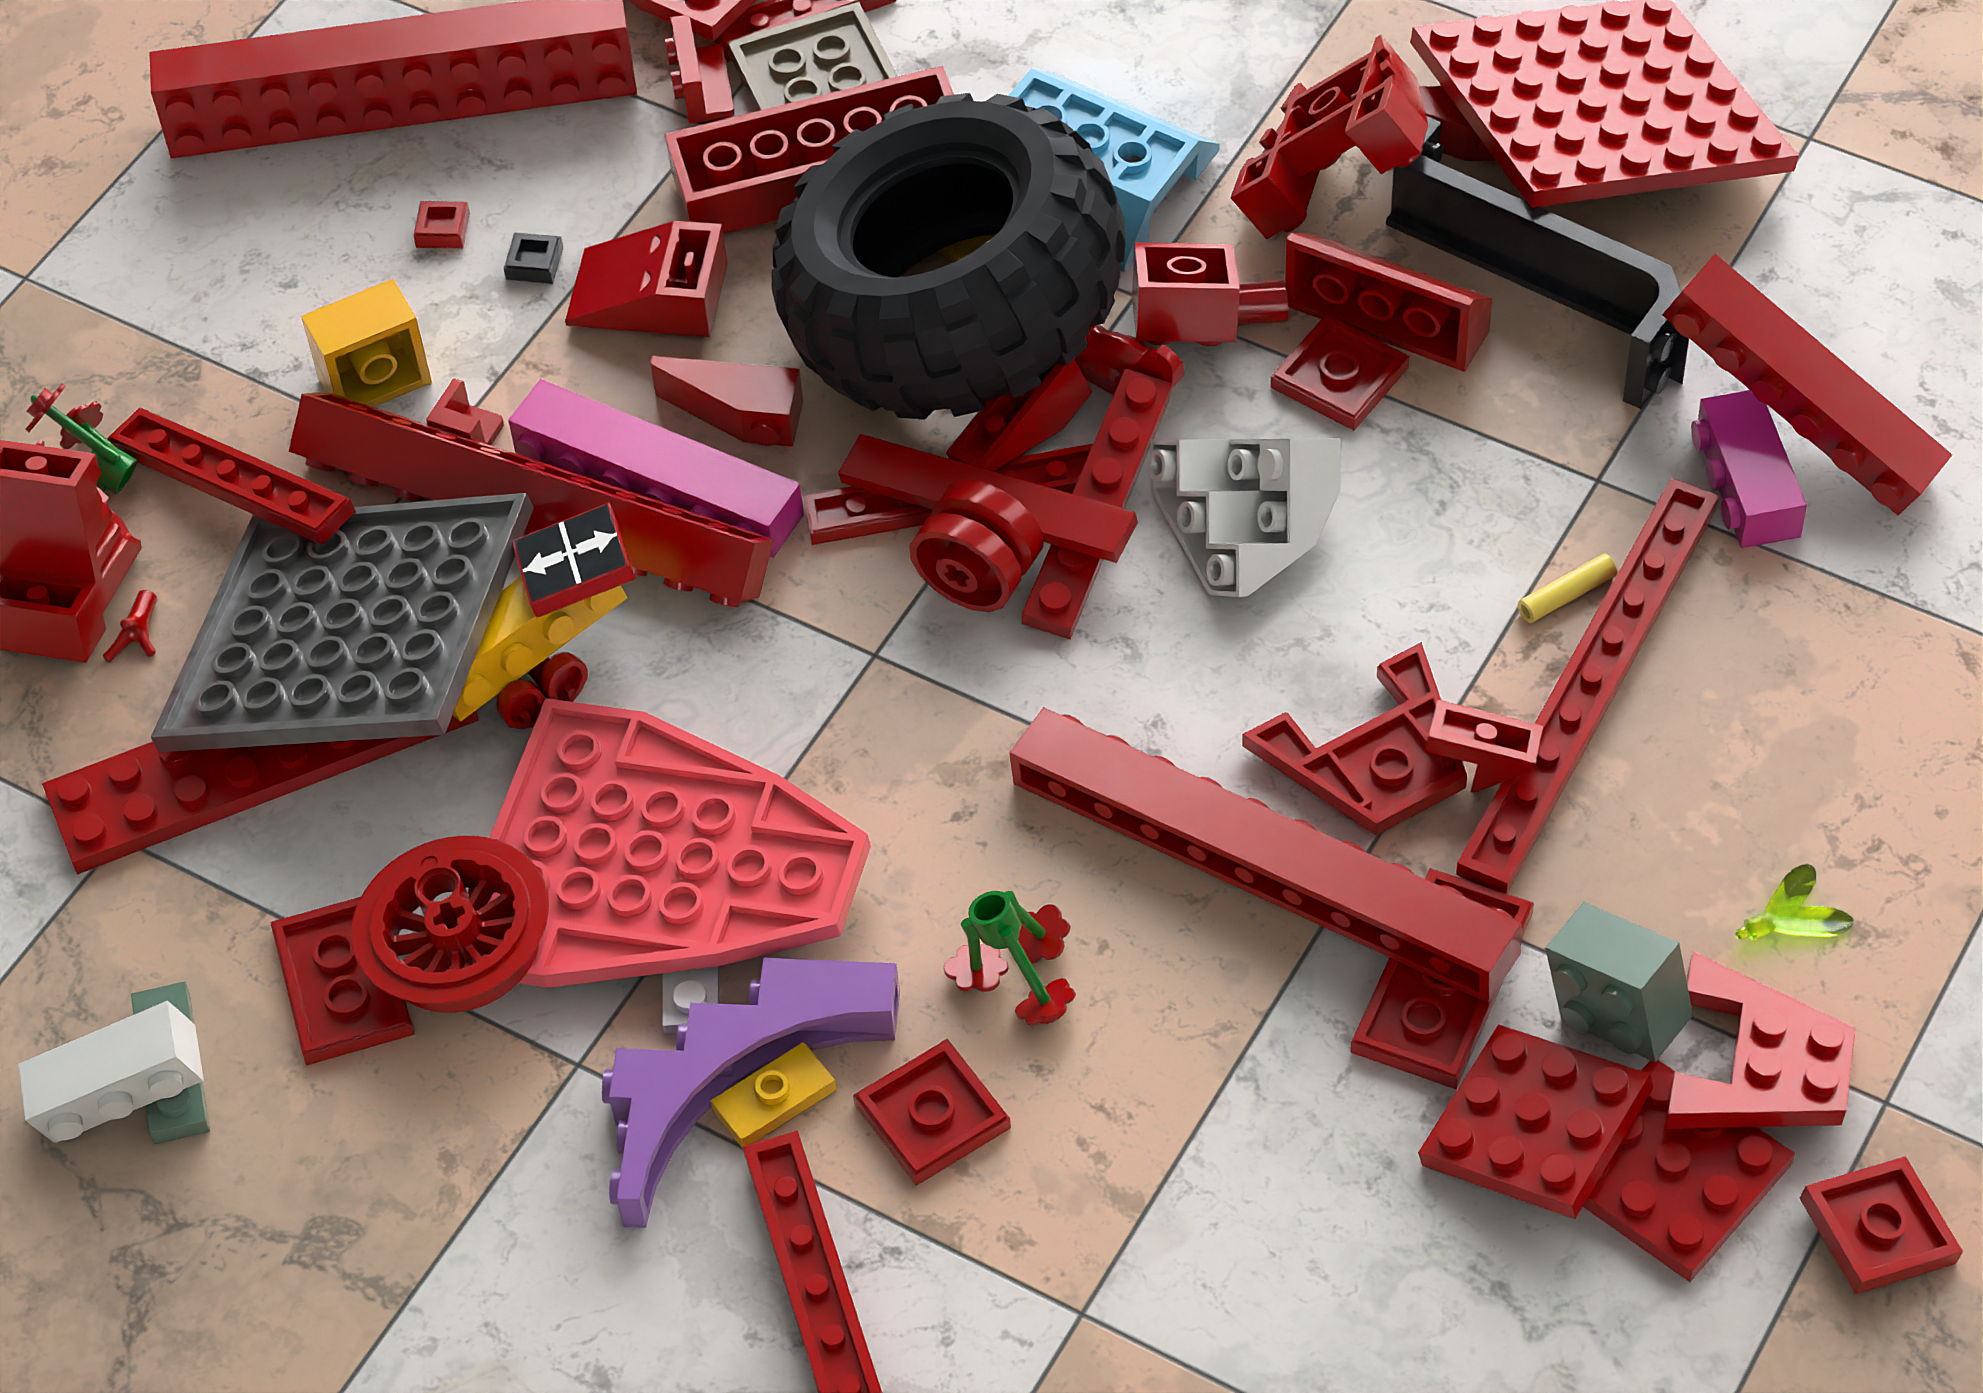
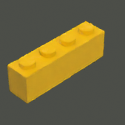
[453,576,627,722]

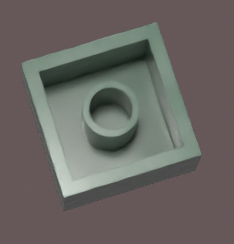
[1545,902,1693,1062]

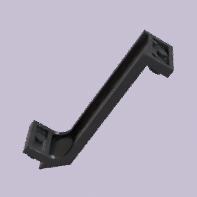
[1386,116,1689,409]

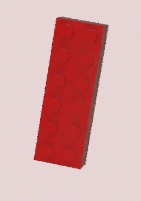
[665,65,954,234]

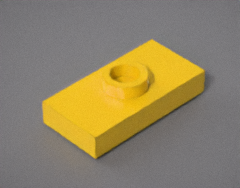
[710,1041,837,1149]

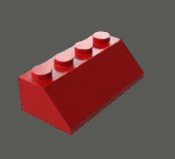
[1285,233,1492,372]

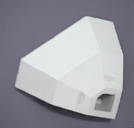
[1148,438,1341,597]

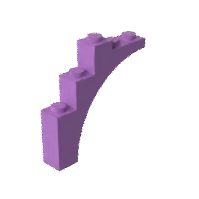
[602,958,900,1228]

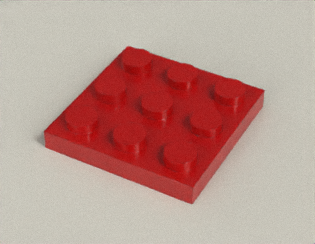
[1418,1024,1654,1219]
[1583,1060,1795,1282]

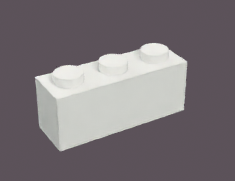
[18,1001,204,1144]

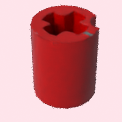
[1237,280,1288,326]

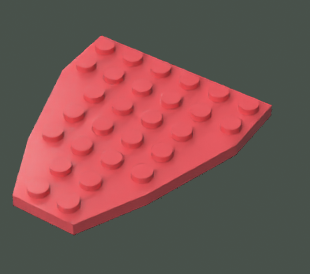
[449,698,871,988]

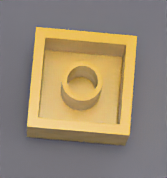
[301,279,432,407]

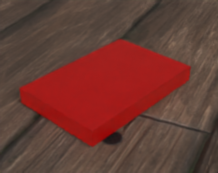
[270,897,415,1066]

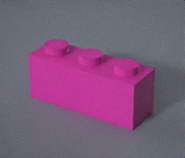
[1691,390,1807,548]

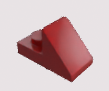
[1425,699,1544,793]

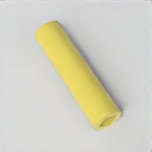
[1518,553,1617,624]

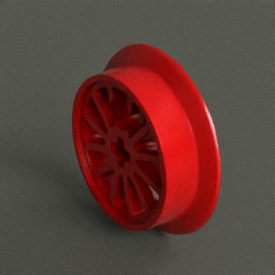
[351,836,549,1013]

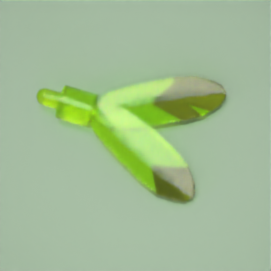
[1735,864,1854,940]

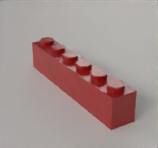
[1662,254,1953,515]

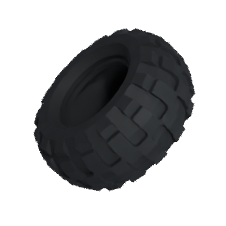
[771,93,1126,420]

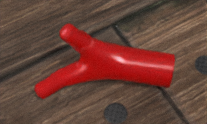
[103,590,158,662]

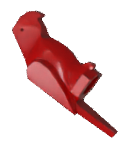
[1075,325,1185,395]

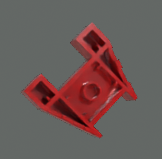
[1231,35,1428,240]

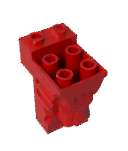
[0,440,142,663]

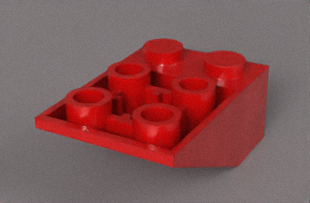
[565,221,728,337]

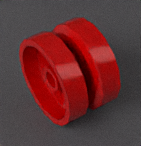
[909,480,1044,612]

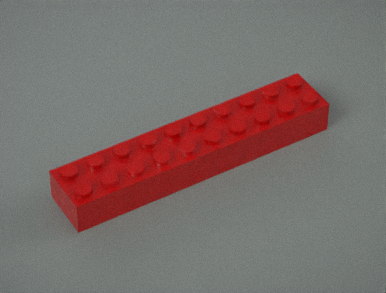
[149,0,637,159]

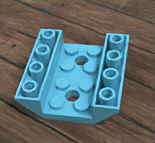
[1008,68,1220,273]

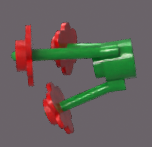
[25,383,137,494]
[944,891,1076,1026]

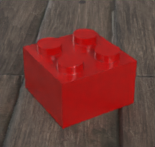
[1132,242,1240,346]

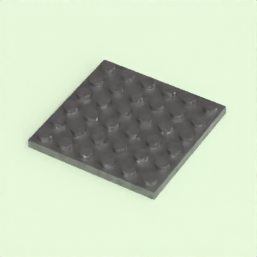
[150,493,534,752]

